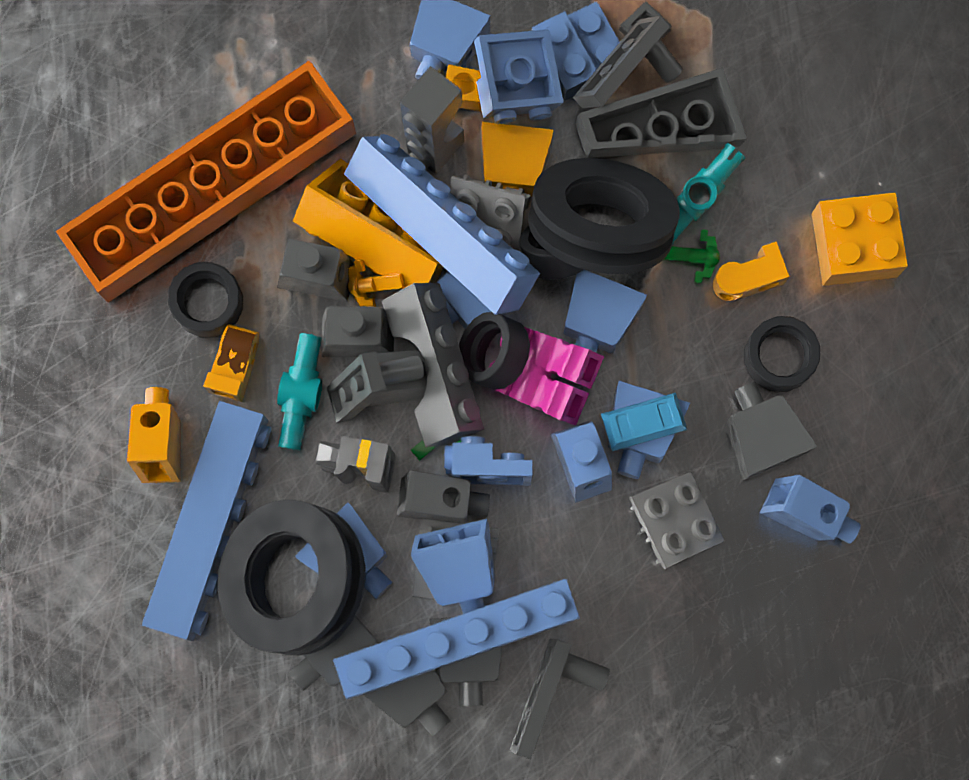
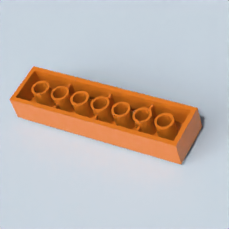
[56,60,356,303]

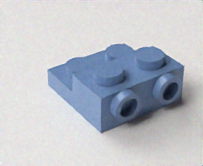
[532,1,620,100]
[474,29,564,124]
[444,436,532,486]

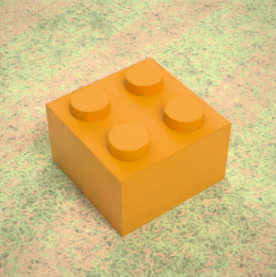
[812,192,908,286]

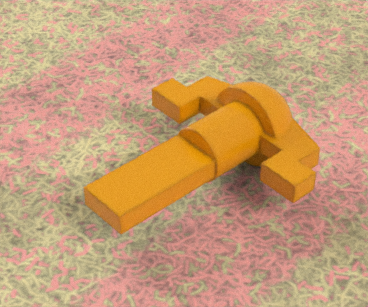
[348,259,405,307]

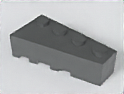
[575,67,747,158]

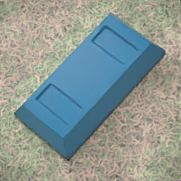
[601,393,688,451]

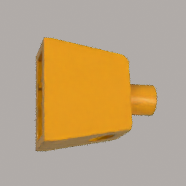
[481,122,554,197]
[127,387,181,483]

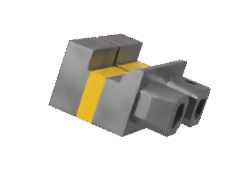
[316,436,396,493]

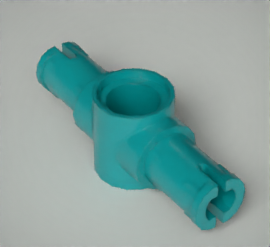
[672,143,746,245]
[277,333,323,451]

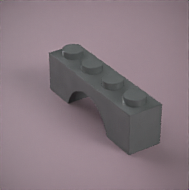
[400,66,465,175]
[382,283,484,447]

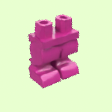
[489,327,604,426]

